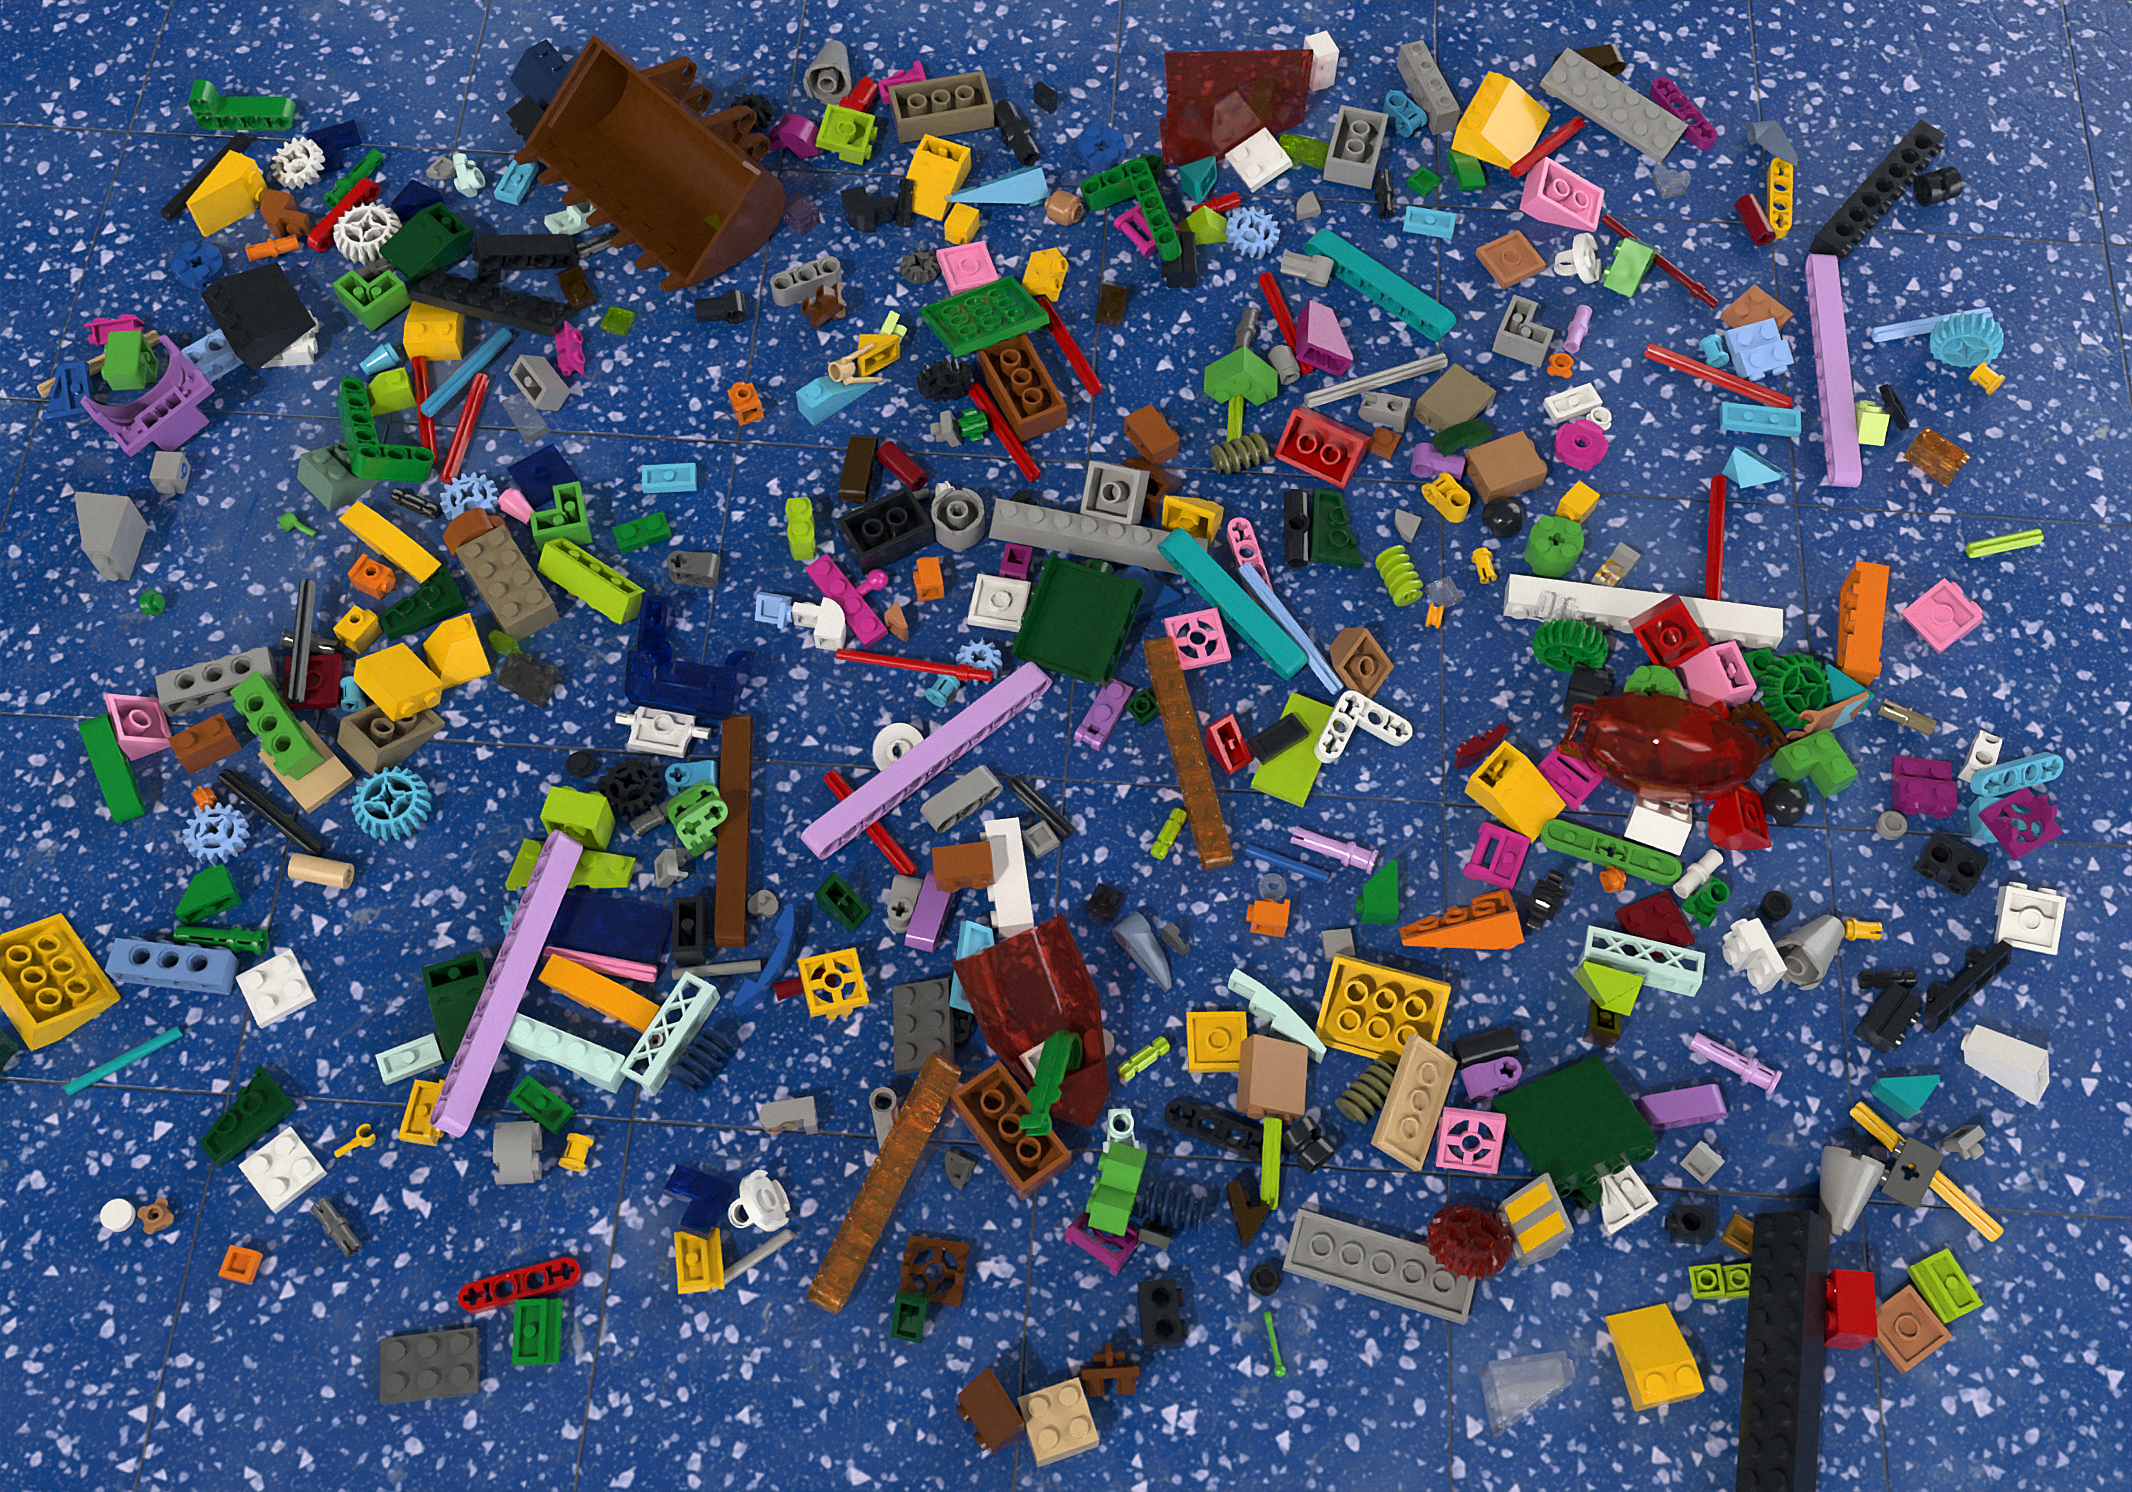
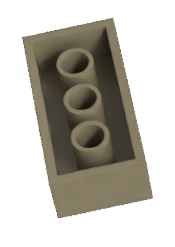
[888,71,994,143]
[455,525,560,645]

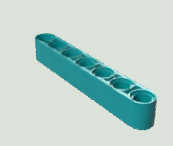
[1304,228,1456,342]
[1157,527,1309,681]

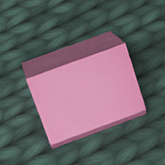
[105,694,171,761]

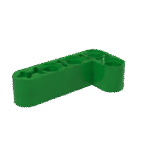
[188,79,296,130]
[78,713,147,825]

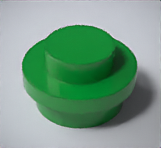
[139,589,165,616]

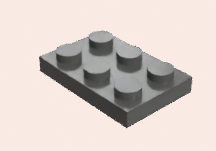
[893,978,955,1074]
[380,1327,480,1405]

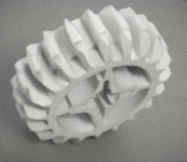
[333,202,402,266]

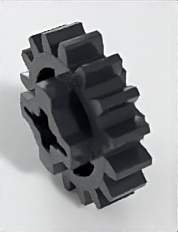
[916,358,974,402]
[598,757,662,817]
[1525,869,1566,931]

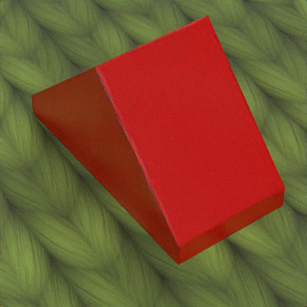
[1205,713,1253,775]

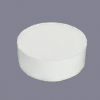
[100,1199,135,1232]

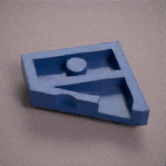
[42,360,94,422]
[1114,565,1182,621]

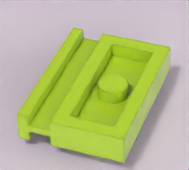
[1906,1248,1983,1325]

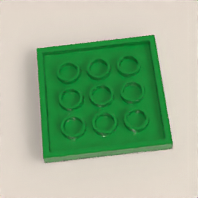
[919,275,1050,358]

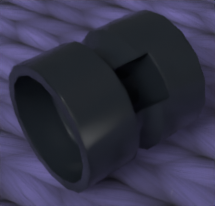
[1913,166,1963,207]
[1281,1116,1338,1175]

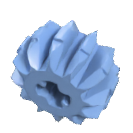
[956,638,1002,686]

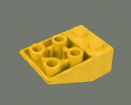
[896,134,971,222]
[1464,740,1566,844]

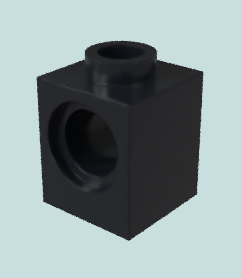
[1665,1204,1715,1245]

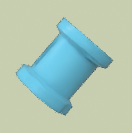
[1699,334,1730,368]
[924,674,960,707]
[340,676,367,712]

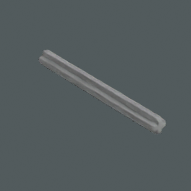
[1304,353,1448,408]

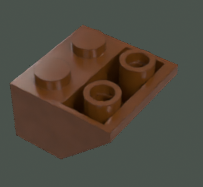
[1122,456,1182,520]

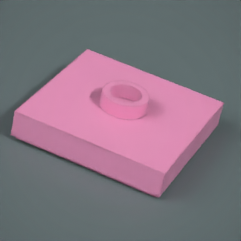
[936,241,999,296]

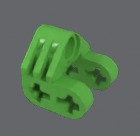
[666,780,728,858]

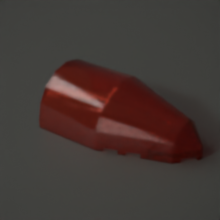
[951,912,1109,1128]

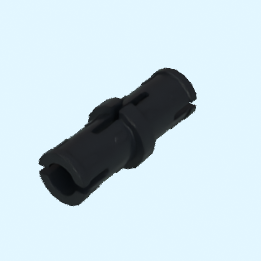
[1375,169,1394,219]

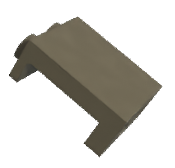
[1414,363,1496,433]

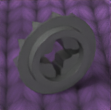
[900,248,940,284]

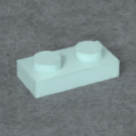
[375,1033,445,1085]

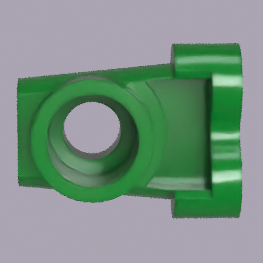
[1681,876,1730,927]

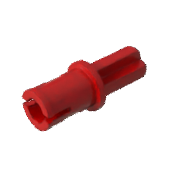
[1191,192,1241,215]

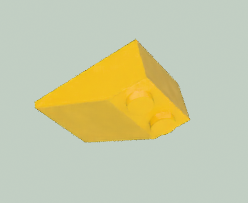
[186,150,268,237]
[403,301,465,362]
[1605,1303,1705,1412]

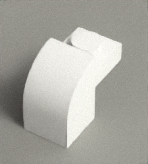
[792,597,847,651]

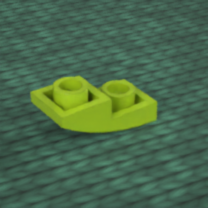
[1688,1263,1751,1300]

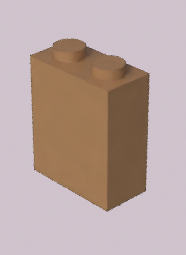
[1464,430,1547,504]
[1236,1034,1308,1125]

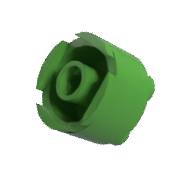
[1524,515,1584,579]
[1624,665,1687,729]

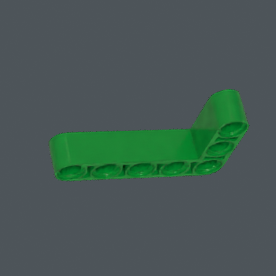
[1080,158,1182,261]
[336,376,435,482]

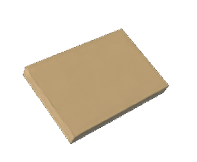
[258,720,355,814]

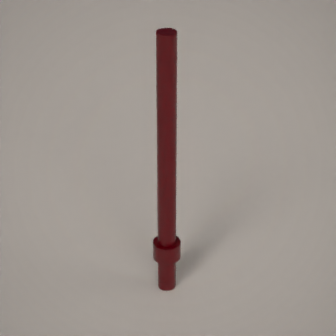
[1601,213,1720,310]

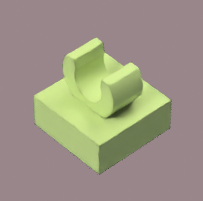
[879,311,907,342]

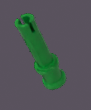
[323,149,384,209]
[174,925,268,955]

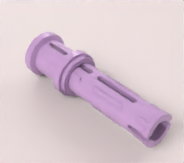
[1290,826,1379,875]
[1688,1032,1782,1095]

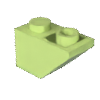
[1854,400,1890,446]

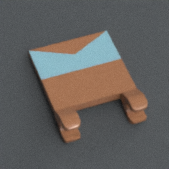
[1786,691,1870,741]

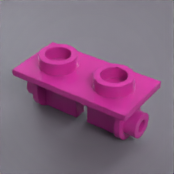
[84,314,145,346]
[555,321,585,376]

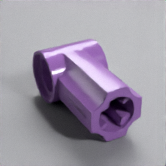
[1410,443,1465,480]

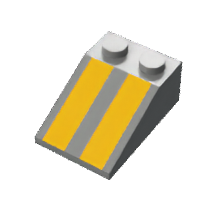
[1496,1173,1574,1268]

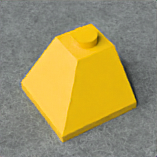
[1161,495,1224,546]
[423,613,492,690]

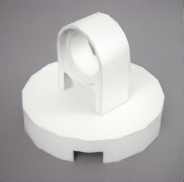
[1554,233,1601,284]
[728,1170,790,1232]

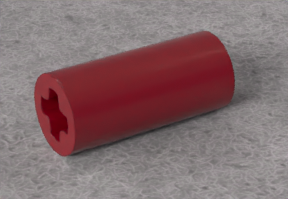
[1734,194,1775,247]
[876,441,929,492]

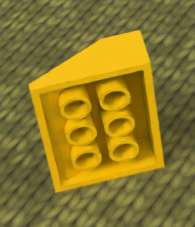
[1451,71,1551,170]
[0,913,121,1051]
[1314,953,1451,1065]

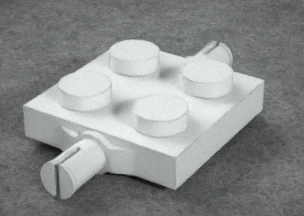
[615,695,711,758]

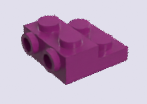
[1891,755,1957,818]

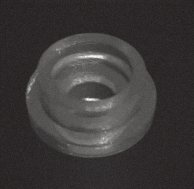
[1258,873,1287,901]

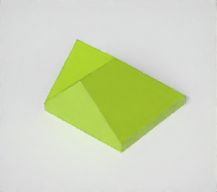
[1573,961,1643,1016]

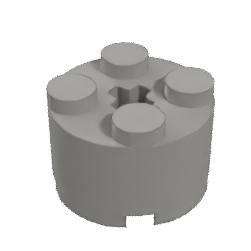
[931,488,985,552]
[493,1121,543,1185]

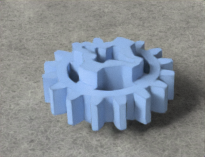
[1225,207,1280,258]
[440,472,500,520]
[183,803,250,865]

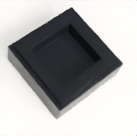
[1034,81,1057,115]

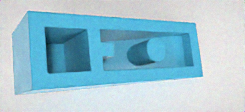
[796,367,876,427]

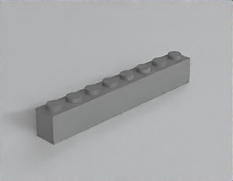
[989,498,1208,575]

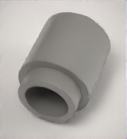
[1268,345,1300,385]

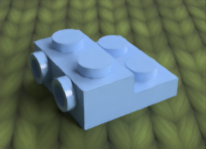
[1724,318,1794,382]

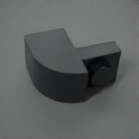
[840,186,896,233]

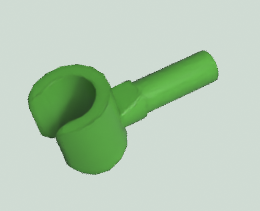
[277,512,317,537]

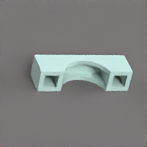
[504,1013,626,1094]

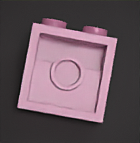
[1901,578,1983,654]

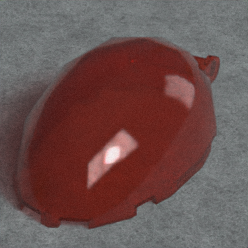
[1556,692,1761,804]

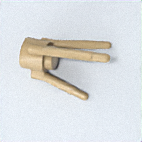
[828,343,883,385]

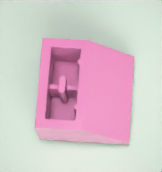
[1676,641,1757,711]

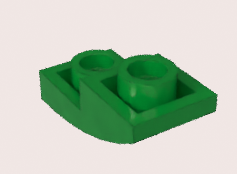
[1447,149,1486,191]

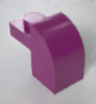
[768,114,820,159]

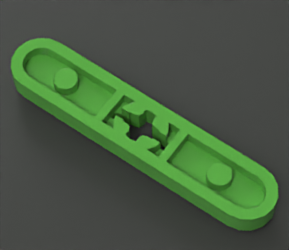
[1540,819,1682,886]

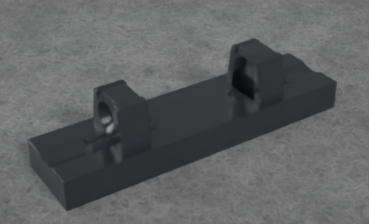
[1923,940,2012,1033]

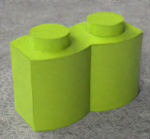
[785,497,817,561]

